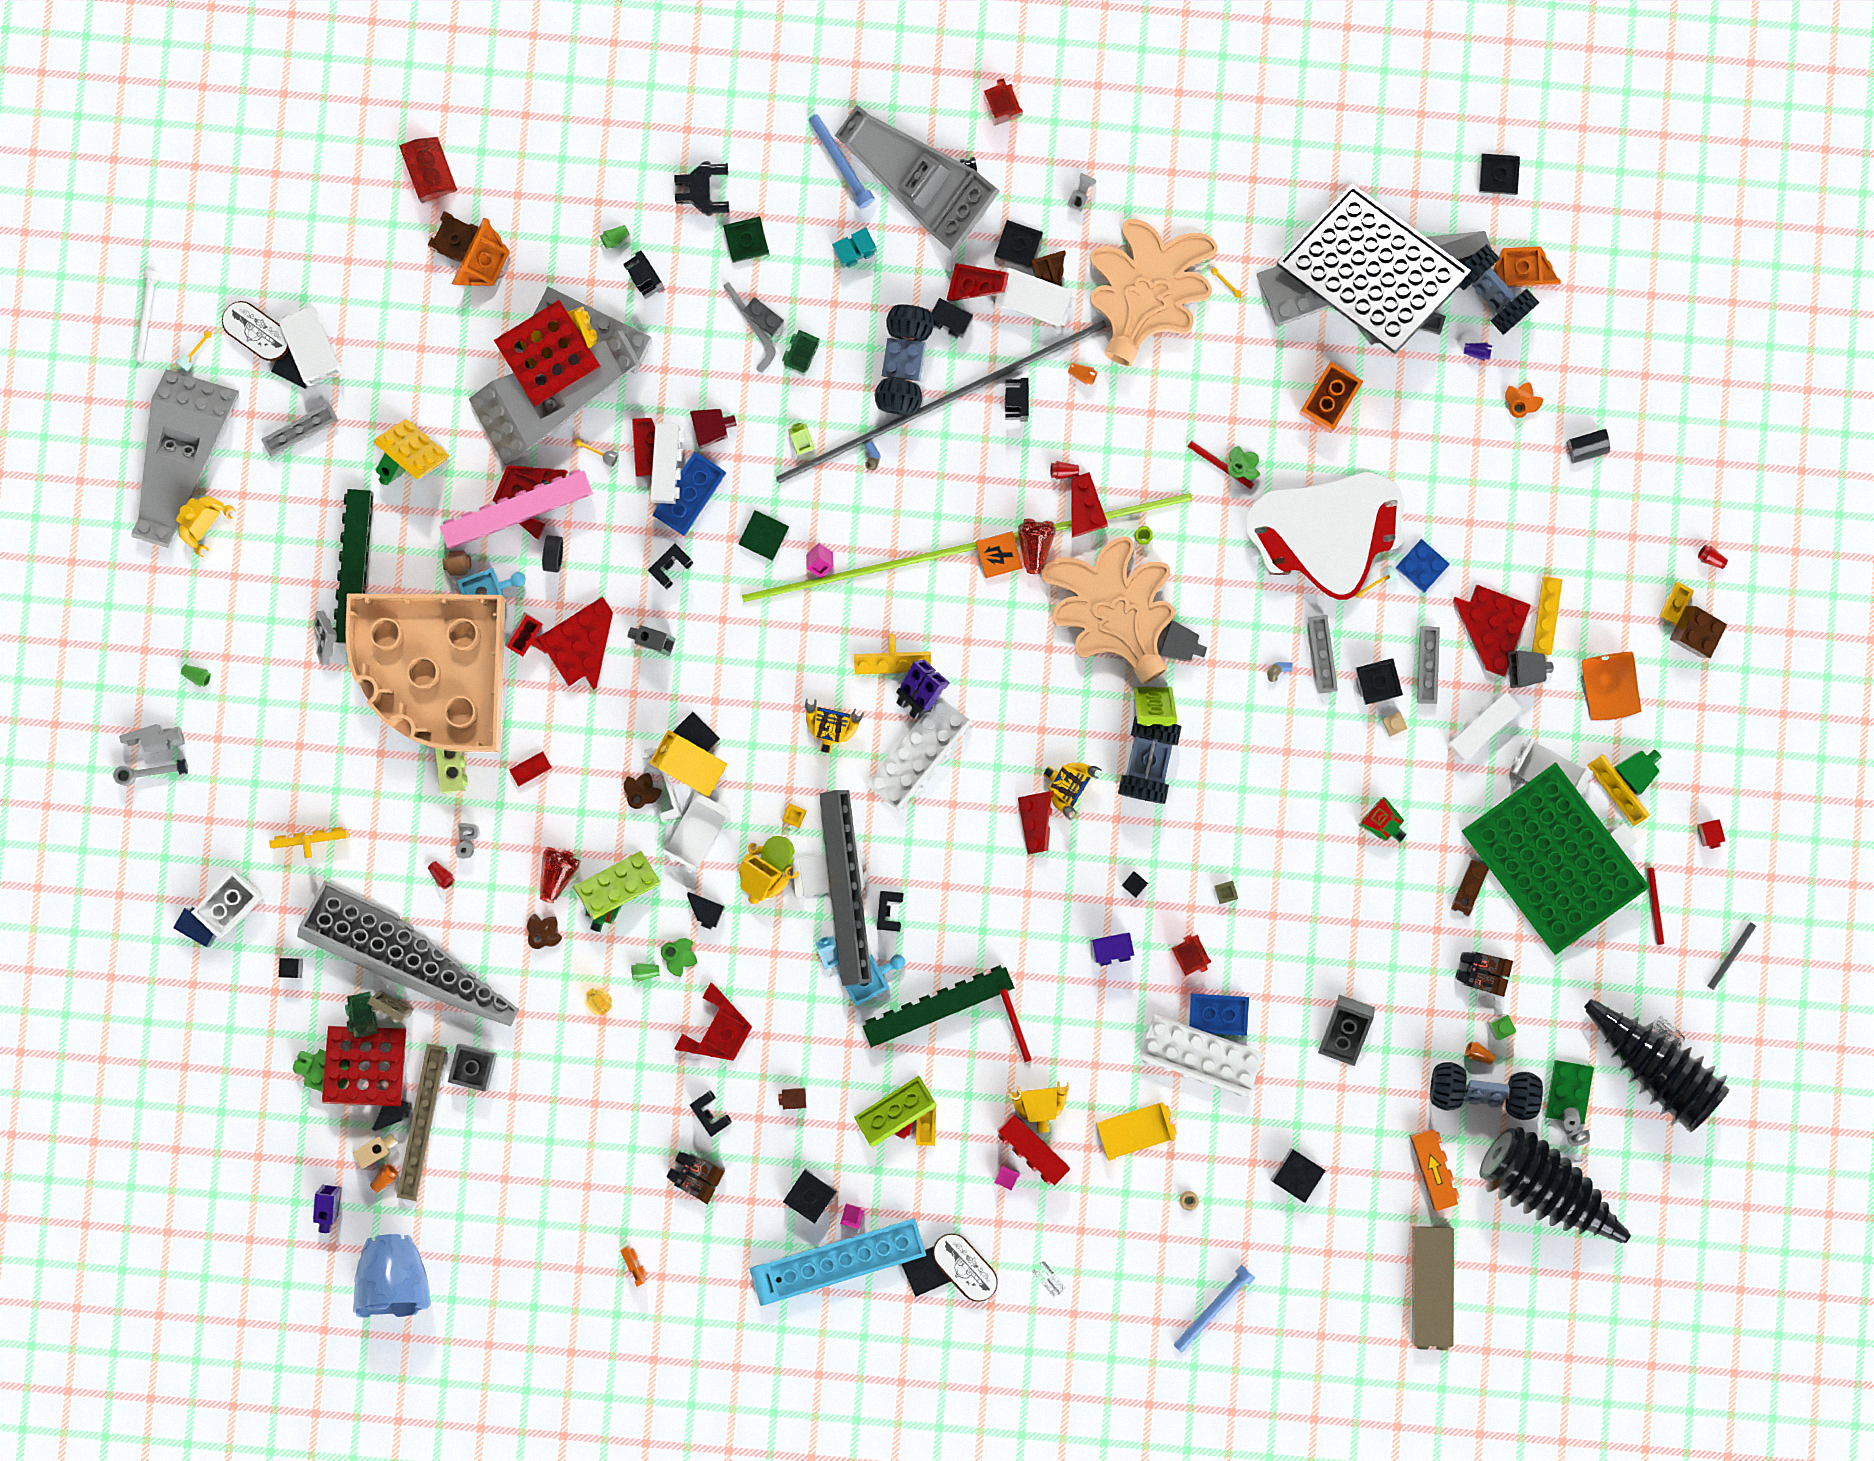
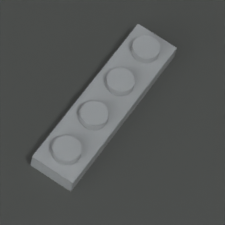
[261,403,339,457]
[1308,615,1338,694]
[1417,626,1440,704]

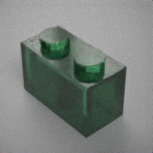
[782,330,821,376]
[345,991,378,1039]

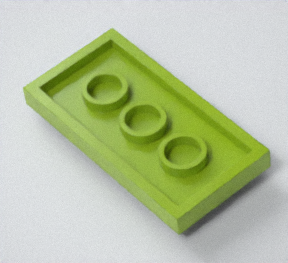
[1134,686,1177,726]
[573,851,661,920]
[854,1076,938,1148]

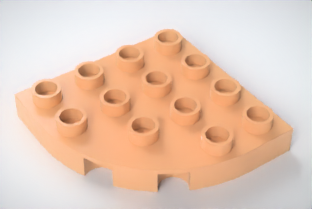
[346,594,506,753]

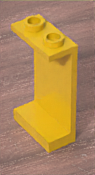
[520,306,597,367]
[649,730,727,797]
[1096,1102,1177,1161]

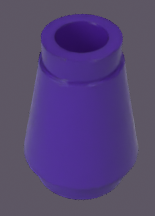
[1463,342,1492,361]

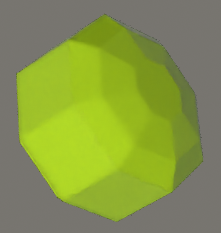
[1134,526,1153,545]

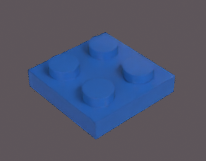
[1395,539,1450,593]

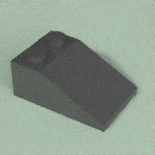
[1318,994,1376,1066]

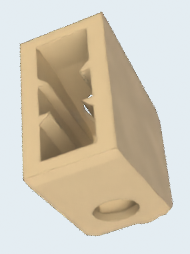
[352,1134,398,1170]

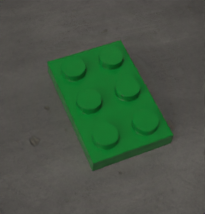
[1545,1060,1594,1124]

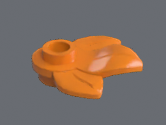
[1505,382,1544,418]

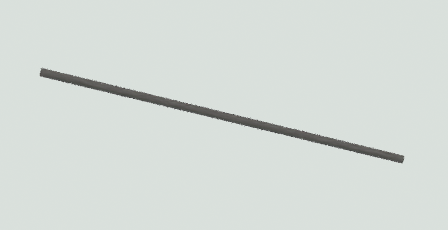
[776,320,1107,484]

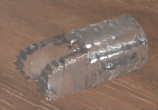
[1652,1015,1685,1049]
[1032,1261,1067,1298]

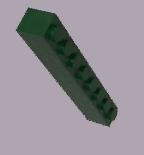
[333,489,374,644]
[862,965,1015,1048]

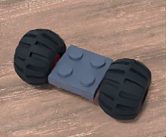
[874,304,934,415]
[1430,1062,1543,1120]

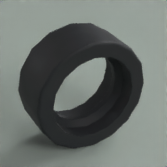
[542,535,563,573]

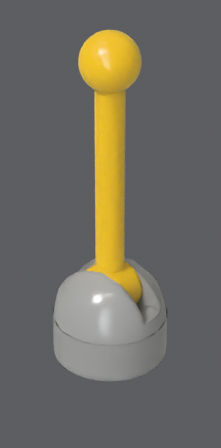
[574,439,619,467]

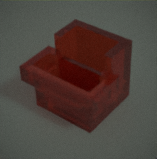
[983,78,1023,126]
[1169,934,1212,976]

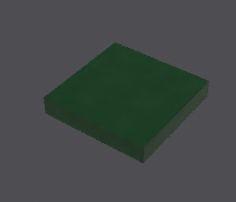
[723,216,770,263]
[738,510,789,561]

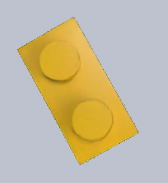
[1659,582,1694,625]
[916,1107,936,1146]

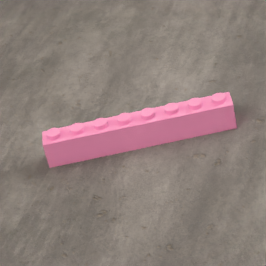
[439,469,594,550]

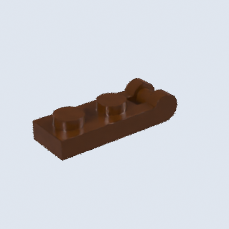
[1450,859,1489,917]

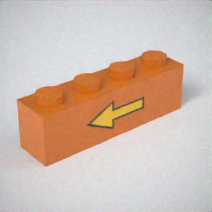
[1409,1128,1460,1212]

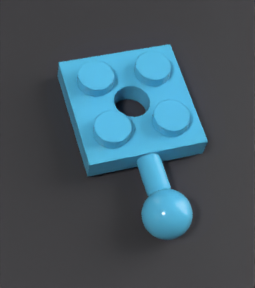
[457,568,526,605]
[837,954,906,1007]

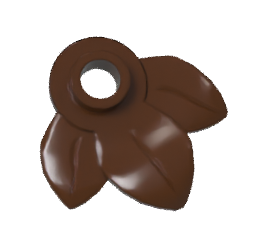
[624,773,662,809]
[527,914,562,949]

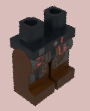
[1455,951,1513,997]
[666,1151,726,1205]

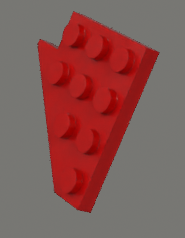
[1453,585,1531,677]
[537,596,613,690]

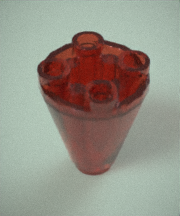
[1018,518,1056,574]
[539,847,581,903]

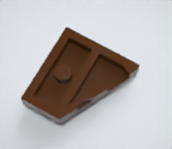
[1030,250,1066,287]

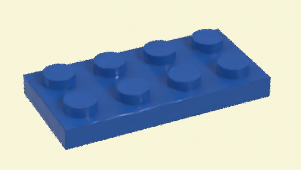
[652,451,727,537]

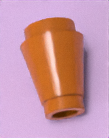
[1068,363,1098,385]
[1465,1041,1495,1065]
[370,1164,398,1193]

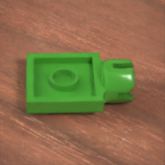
[292,1048,350,1093]

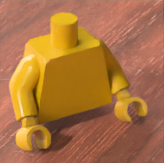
[176,496,237,557]
[738,843,799,904]
[1008,1081,1069,1133]

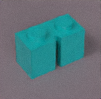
[832,227,877,268]

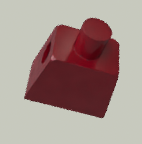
[690,409,737,449]

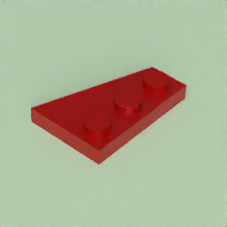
[946,263,1009,302]
[632,418,655,477]
[1071,472,1108,538]
[1018,790,1054,854]

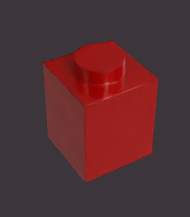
[1697,819,1726,849]

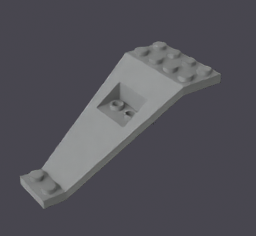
[834,105,1000,253]
[469,330,641,466]
[131,369,239,548]

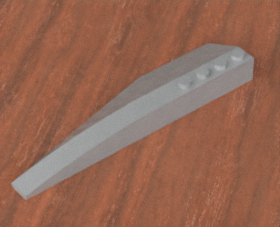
[297,880,519,1027]

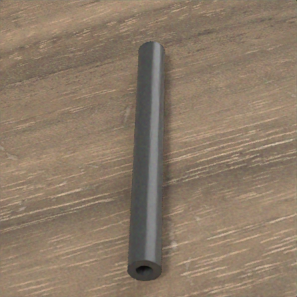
[1707,922,1757,990]

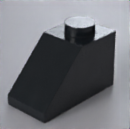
[687,892,725,930]
[372,1098,413,1131]

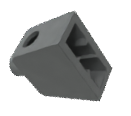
[1160,621,1208,662]
[627,625,676,657]
[1508,651,1554,688]

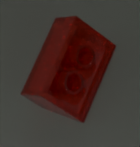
[399,137,458,203]

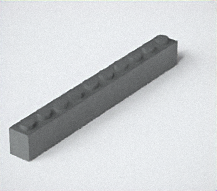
[819,790,872,986]

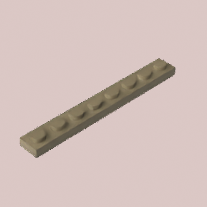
[396,1044,447,1201]

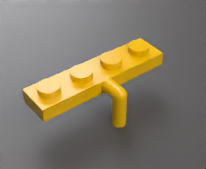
[854,634,931,675]
[269,827,350,859]

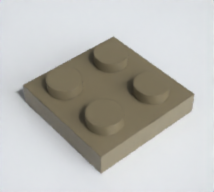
[367,990,414,1023]

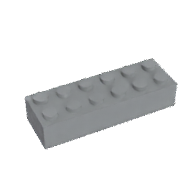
[533,286,653,374]

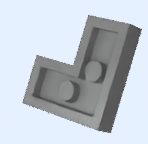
[313,610,337,665]

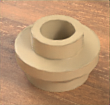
[1179,1191,1199,1211]

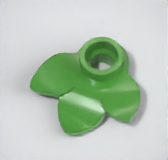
[1227,446,1260,480]
[661,938,698,977]

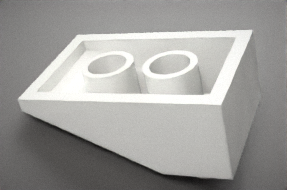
[191,870,264,939]

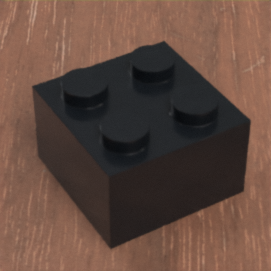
[1270,1148,1326,1203]

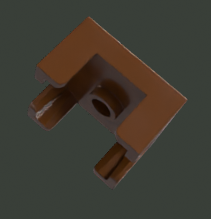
[427,211,479,264]

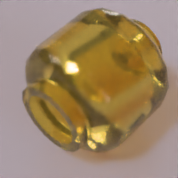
[584,987,613,1016]

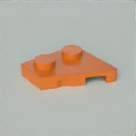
[620,1245,648,1287]

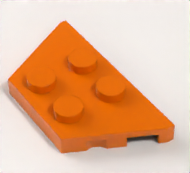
[451,218,510,286]
[1493,246,1561,287]

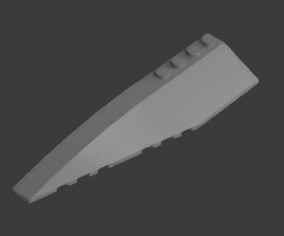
[1257,231,1492,327]

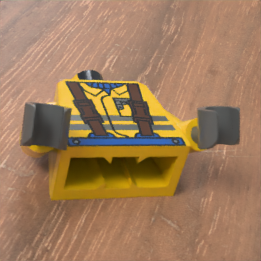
[805,698,864,754]
[1042,762,1102,820]

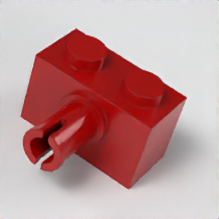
[505,612,546,657]

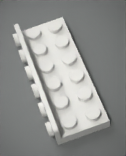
[866,695,973,812]
[1139,1014,1264,1097]

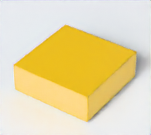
[782,803,807,828]

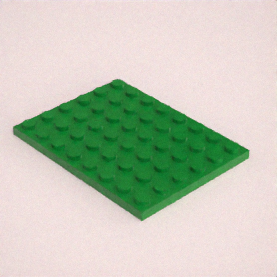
[1461,762,1650,955]

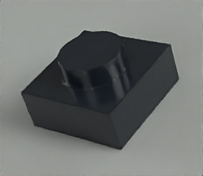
[1121,871,1149,898]

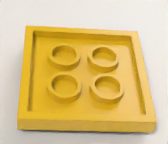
[373,419,450,480]

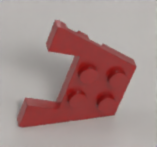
[492,465,568,540]
[674,982,753,1061]

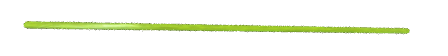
[742,493,1193,602]

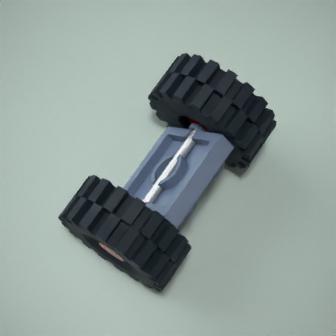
[1459,244,1540,335]
[1118,716,1182,804]

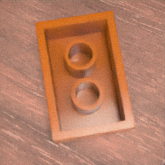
[1298,361,1363,433]

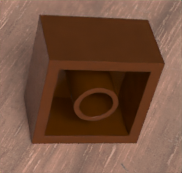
[1669,606,1728,659]

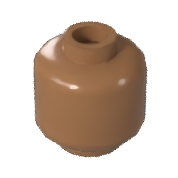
[442,550,472,576]

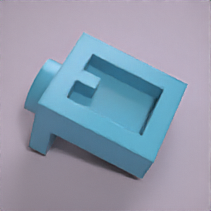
[815,936,839,970]

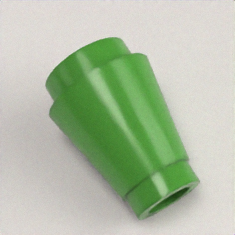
[600,225,630,249]
[181,664,211,687]
[631,963,660,982]

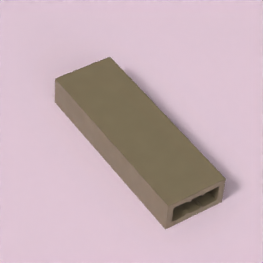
[1412,1226,1454,1350]

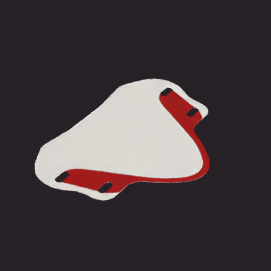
[1246,472,1405,600]

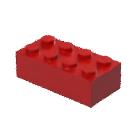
[997,1113,1071,1186]

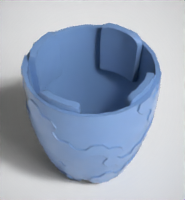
[353,1234,431,1318]

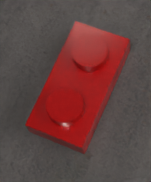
[509,751,552,787]

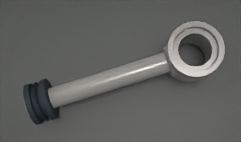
[113,759,189,786]

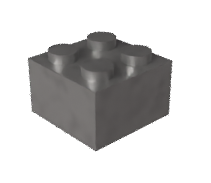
[447,1043,498,1092]

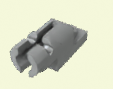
[119,724,185,754]

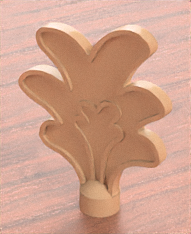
[1089,219,1218,367]
[1041,536,1175,685]

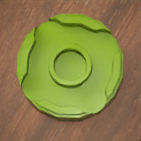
[761,836,795,874]

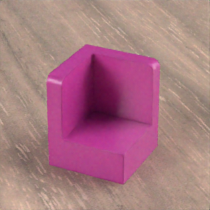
[806,543,834,578]
[994,1164,1020,1191]
[840,1203,865,1229]

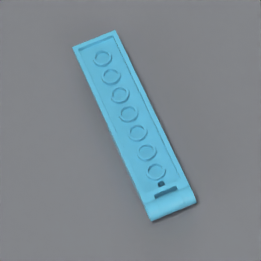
[749,1218,926,1306]

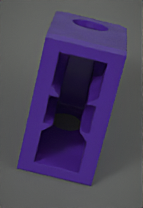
[313,1184,342,1233]

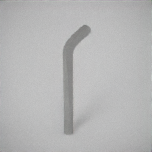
[723,282,776,373]

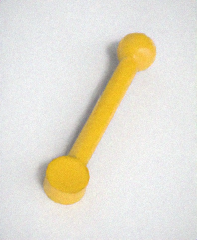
[1211,267,1242,298]

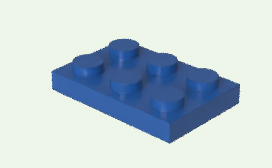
[1189,993,1249,1036]

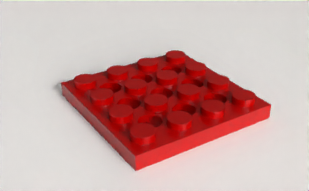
[494,300,601,407]
[322,1026,407,1106]

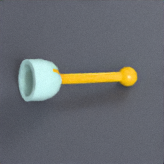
[175,331,212,372]
[1356,565,1399,598]

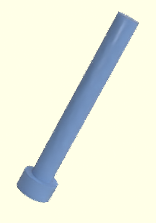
[808,114,875,209]
[1173,1264,1256,1353]

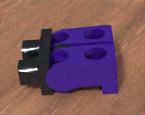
[896,659,950,720]

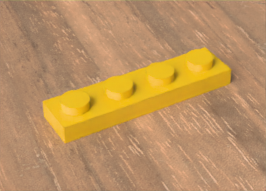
[1531,576,1563,655]
[1587,754,1650,826]

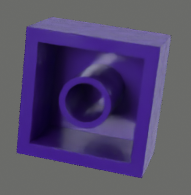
[1090,932,1135,966]

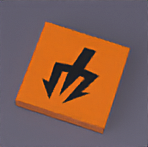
[976,531,1023,578]

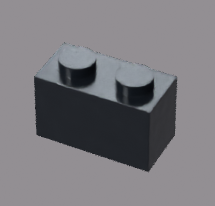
[931,298,973,339]

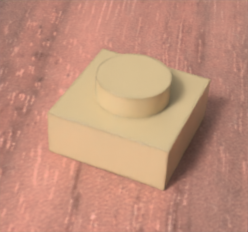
[1382,711,1408,737]

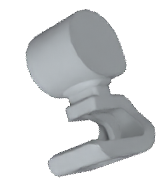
[1067,173,1097,212]
[455,823,480,859]
[1562,1108,1590,1147]

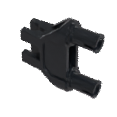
[674,161,730,217]

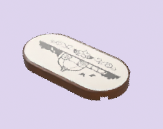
[222,301,290,361]
[933,1233,998,1302]

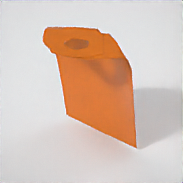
[1582,651,1642,720]

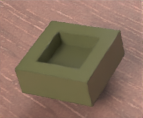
[1214,880,1238,904]

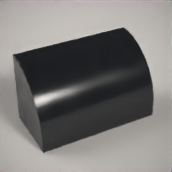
[1566,429,1611,464]

